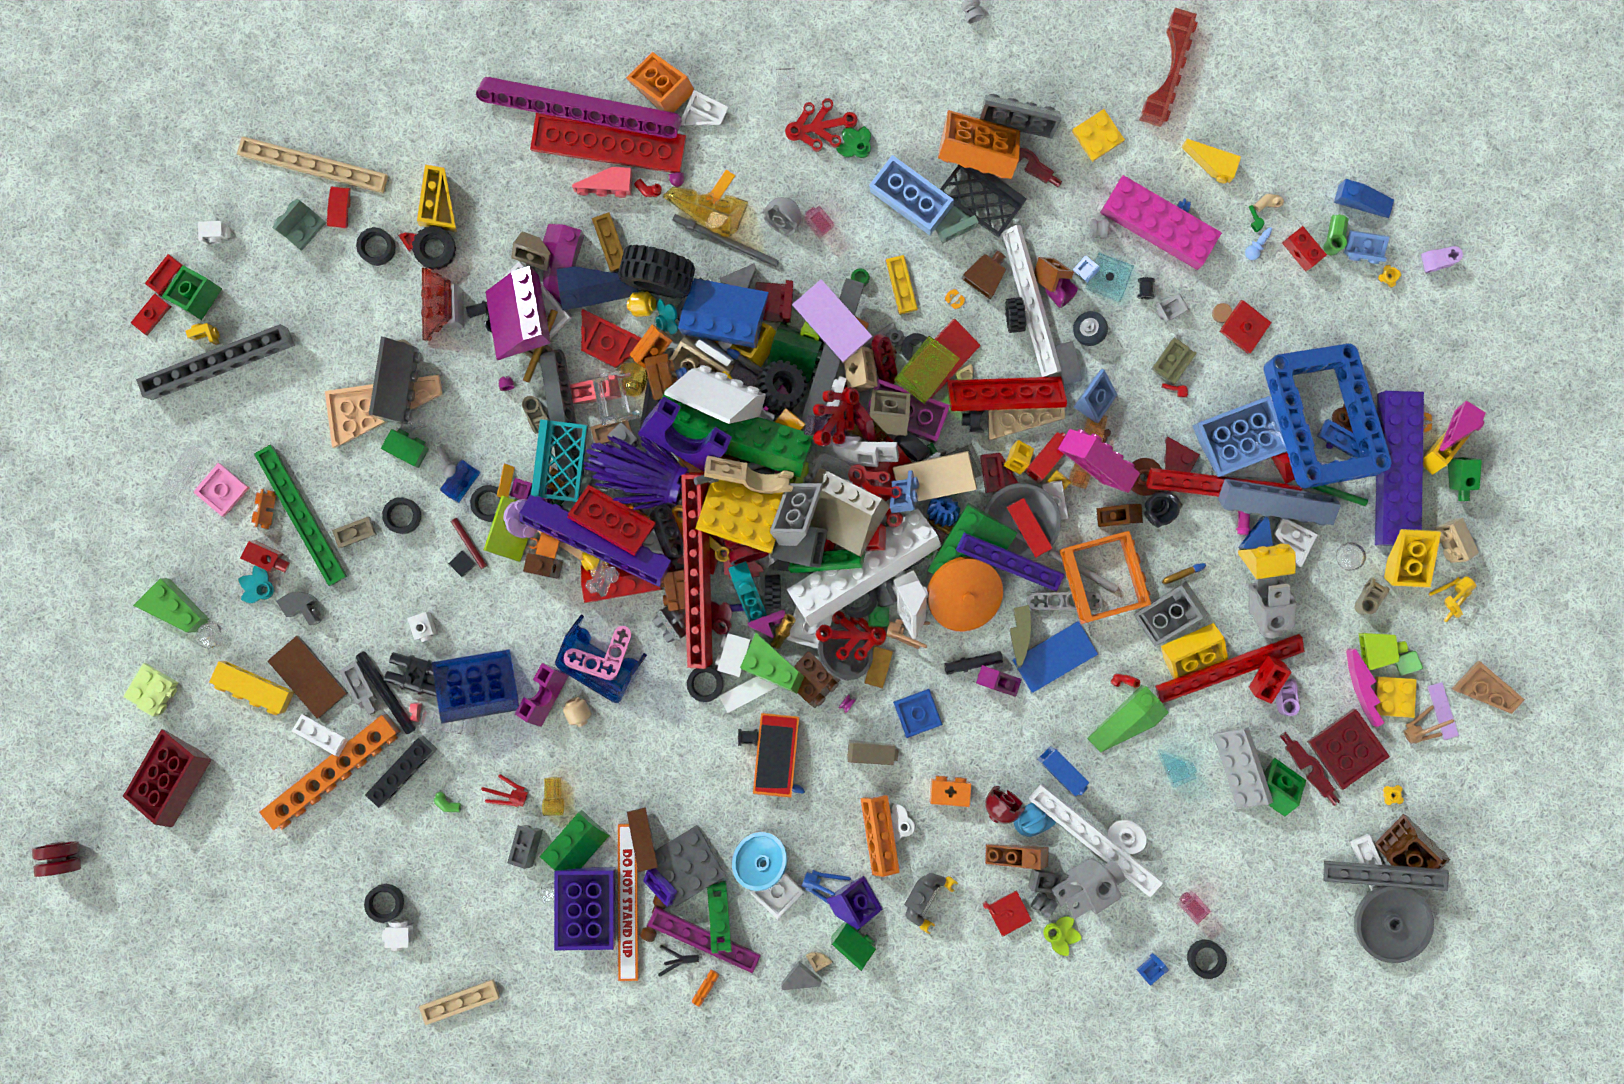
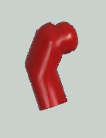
[634,178,662,197]

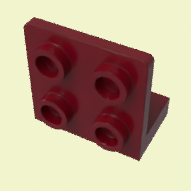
[755,280,794,323]

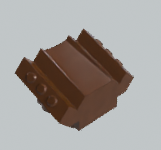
[1375,814,1451,869]

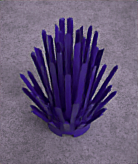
[583,431,689,510]

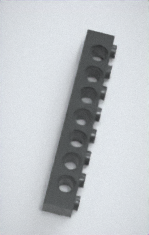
[136,324,295,400]

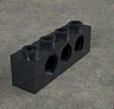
[365,736,437,808]

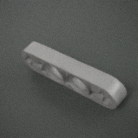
[1026,592,1102,610]

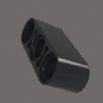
[650,504,684,562]

